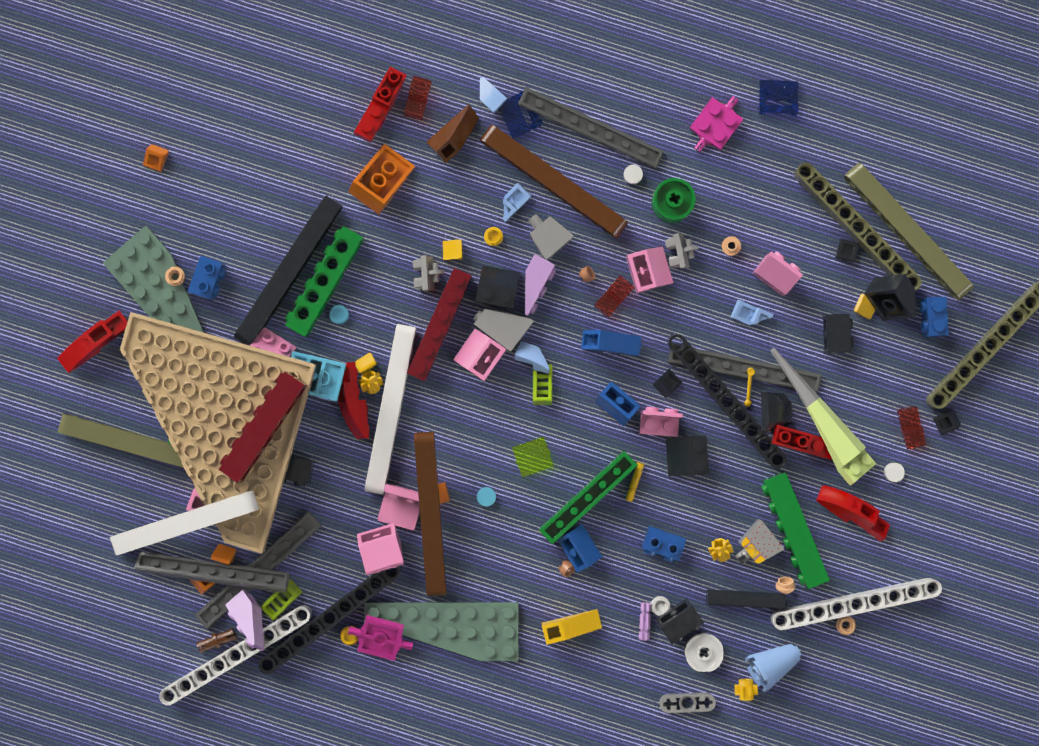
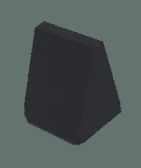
[653,369,682,398]
[933,408,961,435]

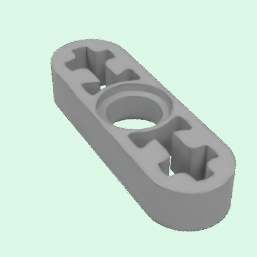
[659,692,716,713]

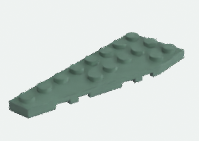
[103,226,205,333]
[364,602,518,661]

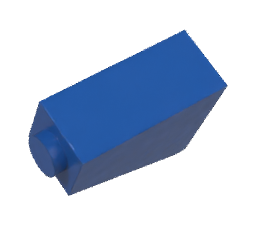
[581,330,642,356]

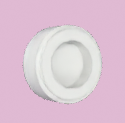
[623,165,643,185]
[884,463,905,482]
[651,596,670,616]

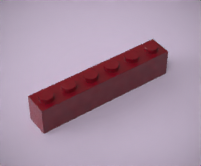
[407,268,472,382]
[218,371,308,483]

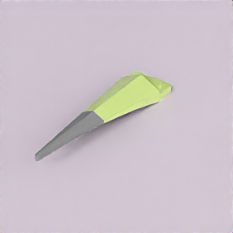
[771,348,876,485]

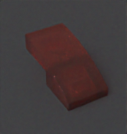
[404,76,432,121]
[594,275,635,318]
[897,406,926,450]

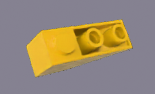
[542,609,602,645]

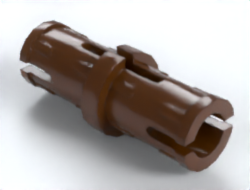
[196,628,237,653]

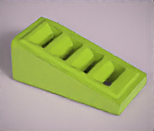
[533,364,552,405]
[261,579,302,621]

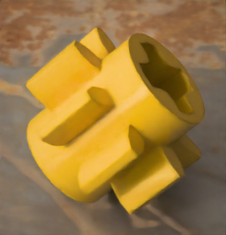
[358,370,384,394]
[708,538,734,562]
[735,679,758,701]

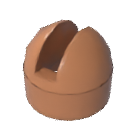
[579,266,595,283]
[559,560,575,578]

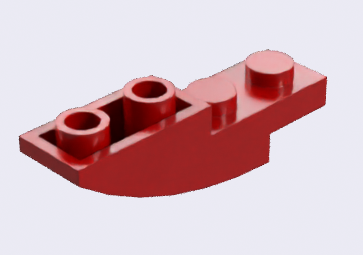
[354,66,407,143]
[57,311,128,373]
[338,362,370,439]
[772,425,833,460]
[816,485,890,542]

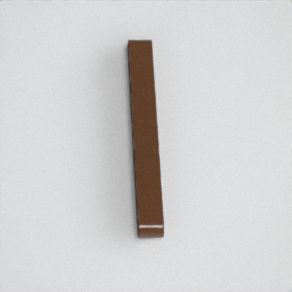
[480,124,628,239]
[414,432,447,596]

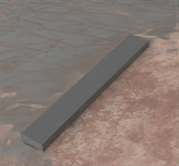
[518,87,664,169]
[667,344,822,393]
[194,511,322,629]
[134,552,290,593]

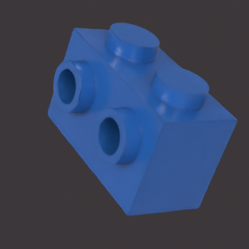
[187,255,227,301]
[920,297,949,337]
[595,381,640,426]
[557,524,602,572]
[641,525,686,563]

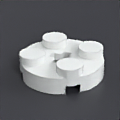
[684,632,723,672]

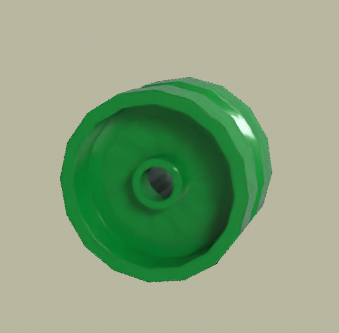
[651,178,696,223]

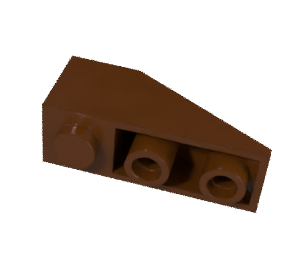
[426,104,479,164]

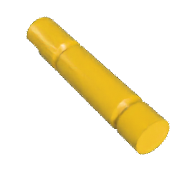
[625,462,644,502]

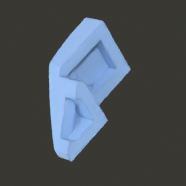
[480,77,507,113]
[503,183,532,222]
[730,300,774,325]
[515,341,549,373]

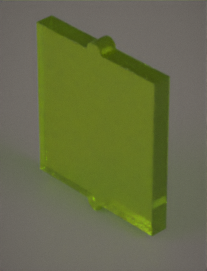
[512,437,554,477]

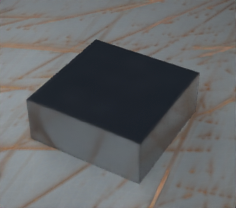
[835,238,860,262]

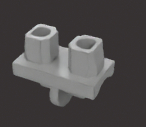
[665,233,698,269]
[413,255,444,291]

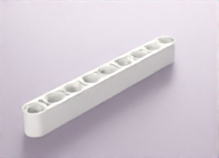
[365,324,416,495]
[110,490,259,555]
[770,578,942,630]
[159,605,313,705]

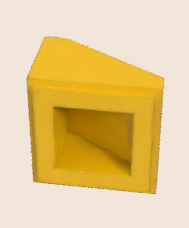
[443,239,462,260]
[854,294,875,319]
[355,353,378,374]

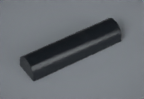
[705,589,785,609]

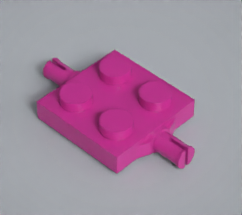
[690,96,743,153]
[348,615,413,661]

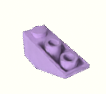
[525,254,556,317]
[225,589,264,651]

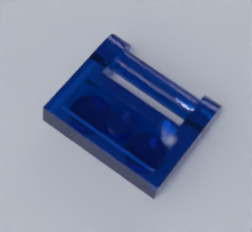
[758,80,798,116]
[499,91,543,139]

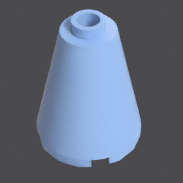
[745,644,801,692]

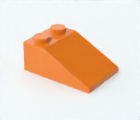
[348,144,415,214]

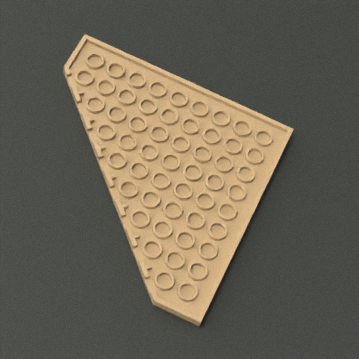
[120,312,316,554]

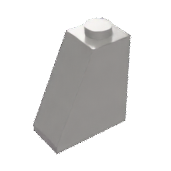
[473,309,534,352]

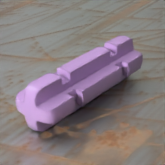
[639,602,652,641]

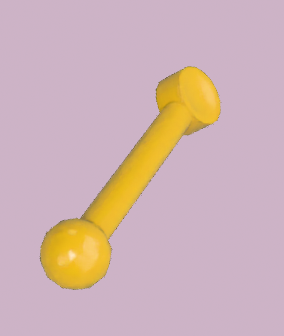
[744,368,755,407]

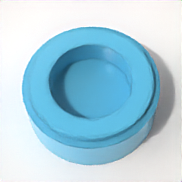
[329,305,349,324]
[477,487,496,507]

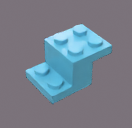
[291,351,347,401]

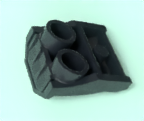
[761,392,792,431]

